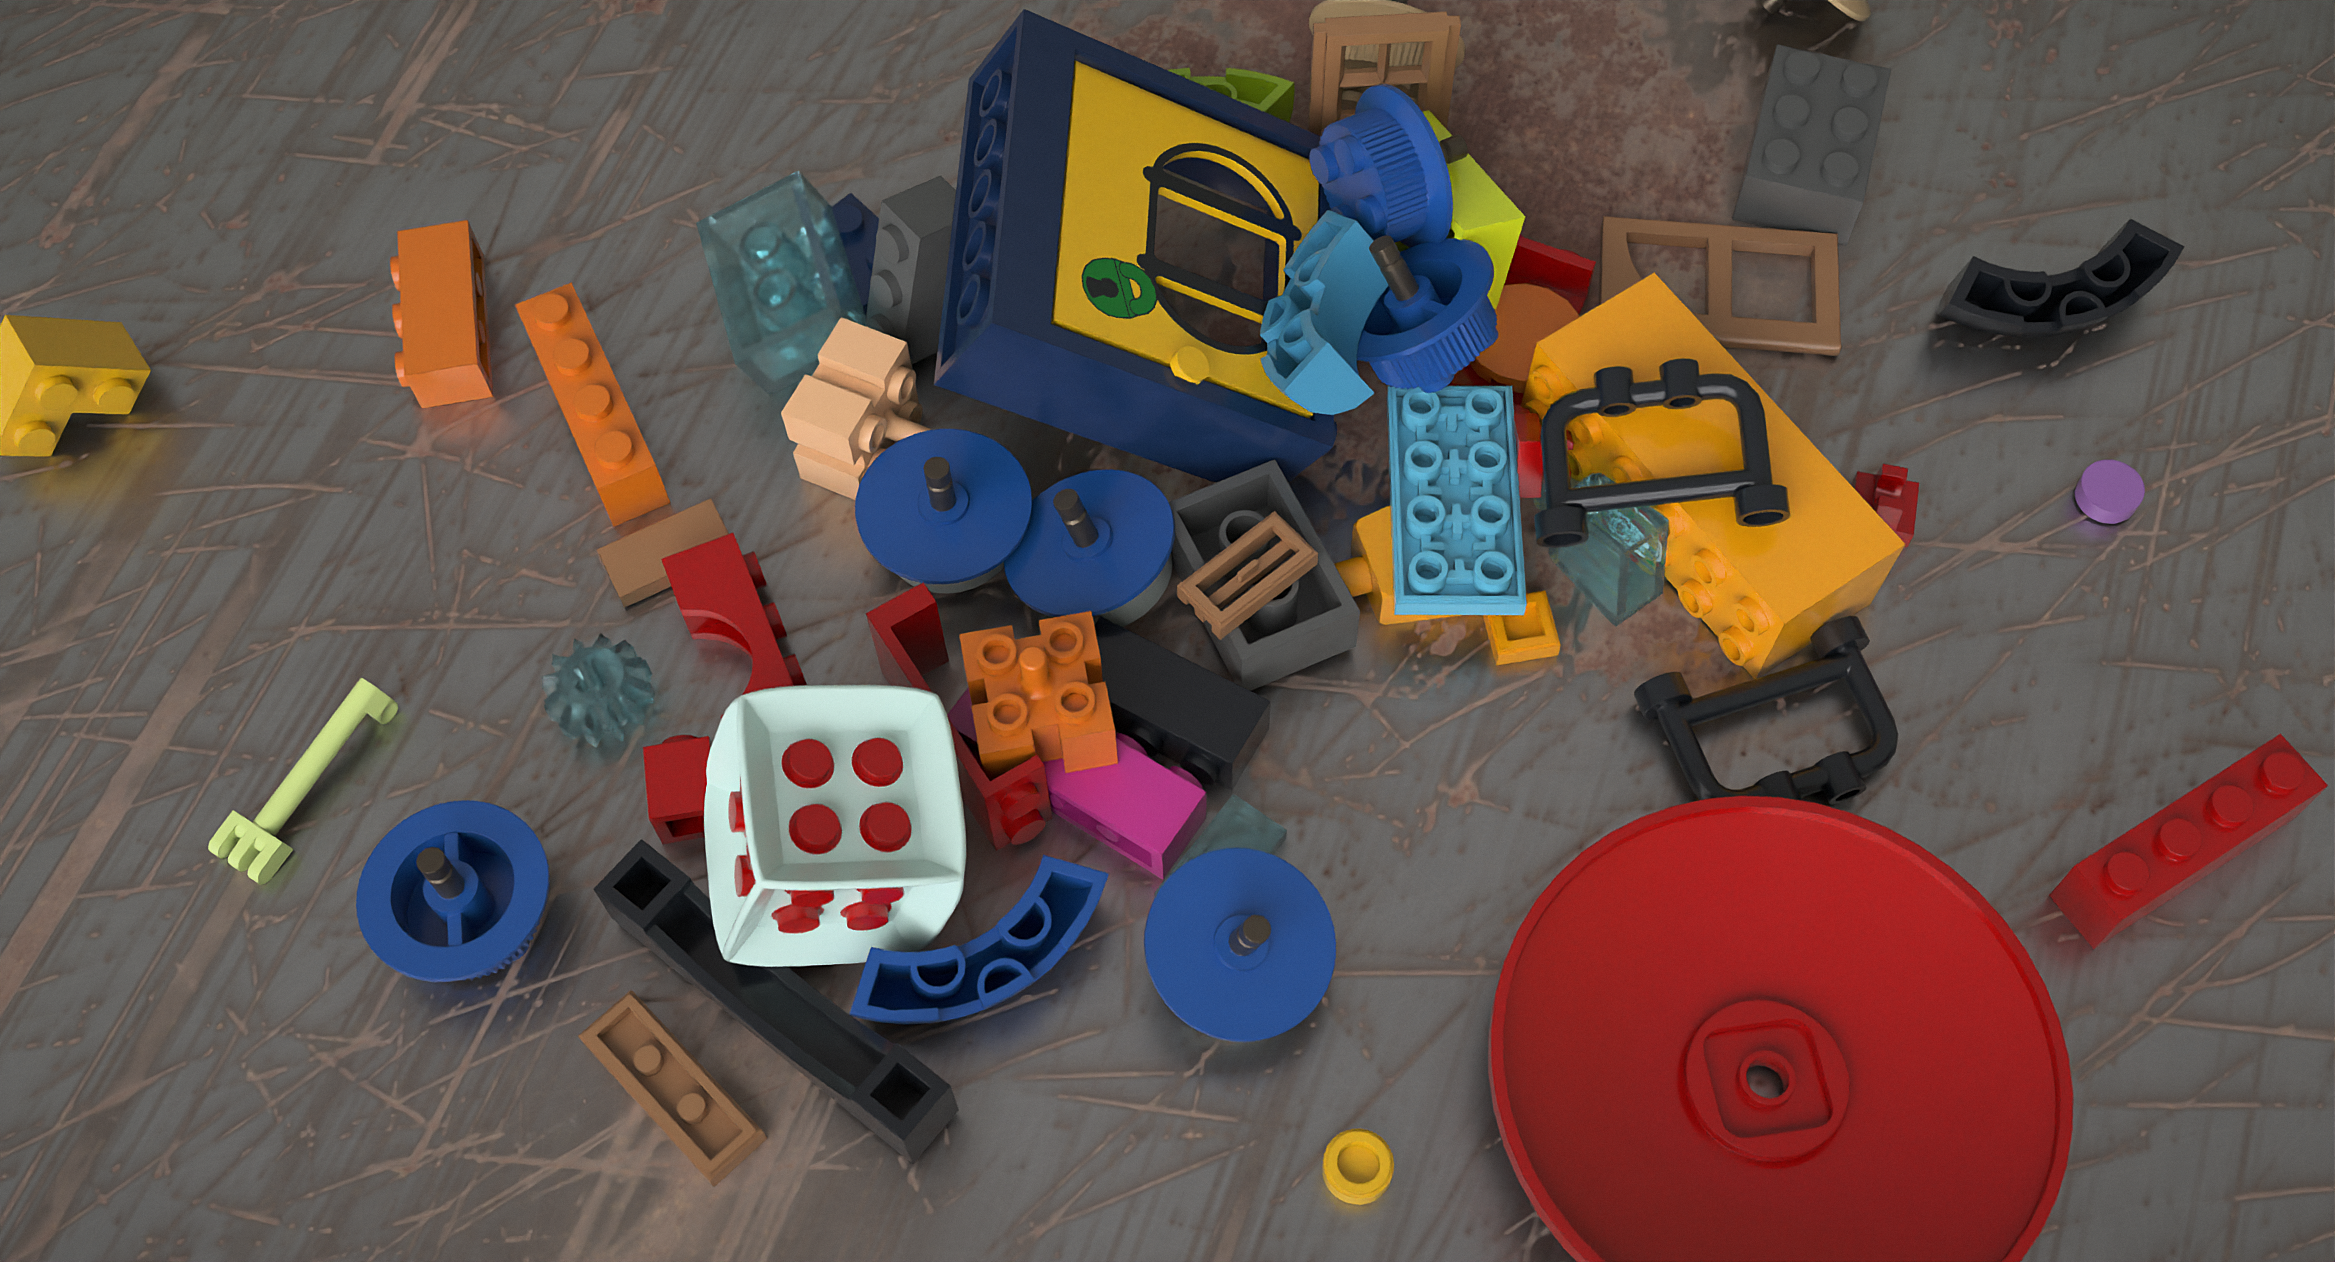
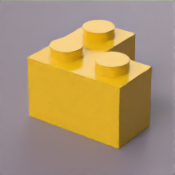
[0,315,151,457]

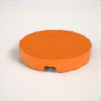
[1469,283,1580,393]

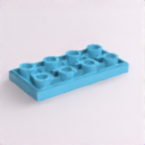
[1386,386,1527,615]

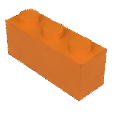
[390,220,493,409]

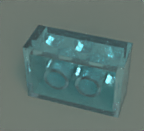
[696,170,867,396]

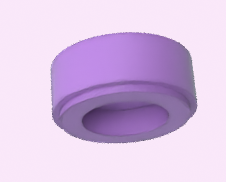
[2075,459,2145,524]

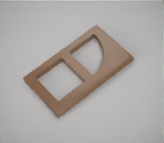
[1599,216,1842,356]

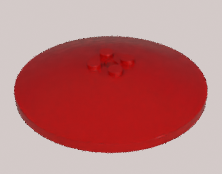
[1488,796,2073,1262]

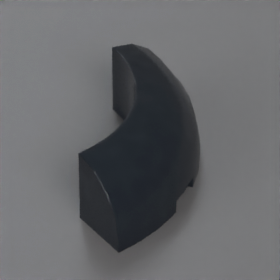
[1937,218,2185,337]

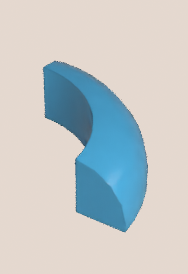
[1260,210,1388,415]

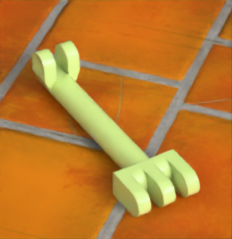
[208,678,398,885]

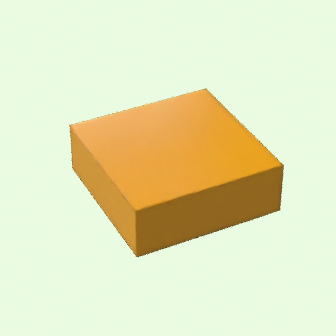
[1483,590,1561,666]

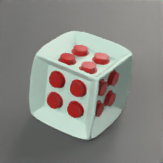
[704,685,966,967]

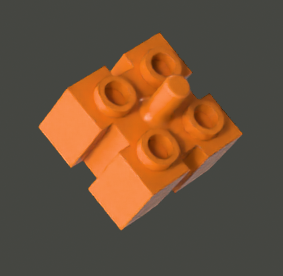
[959,611,1118,781]

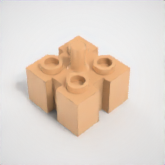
[781,317,932,500]

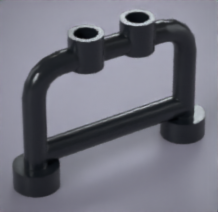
[1534,358,1791,548]
[1634,616,1899,805]

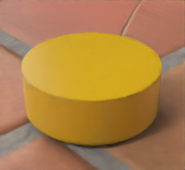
[1322,1128,1394,1205]

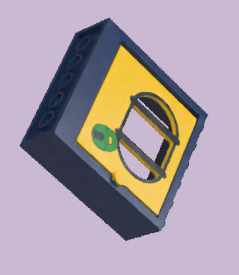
[934,9,1337,483]

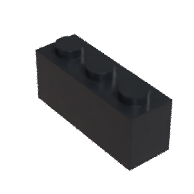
[1094,616,1271,791]

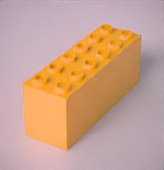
[1521,272,1905,679]

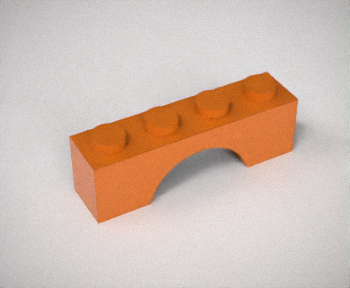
[515,282,671,527]

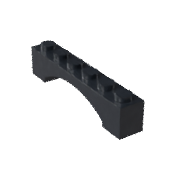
[593,839,959,1164]

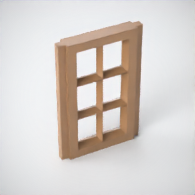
[1308,11,1461,136]

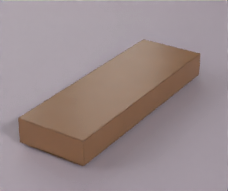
[578,989,767,1187]

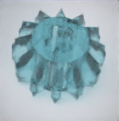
[541,633,655,747]

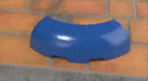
[850,855,1109,1024]

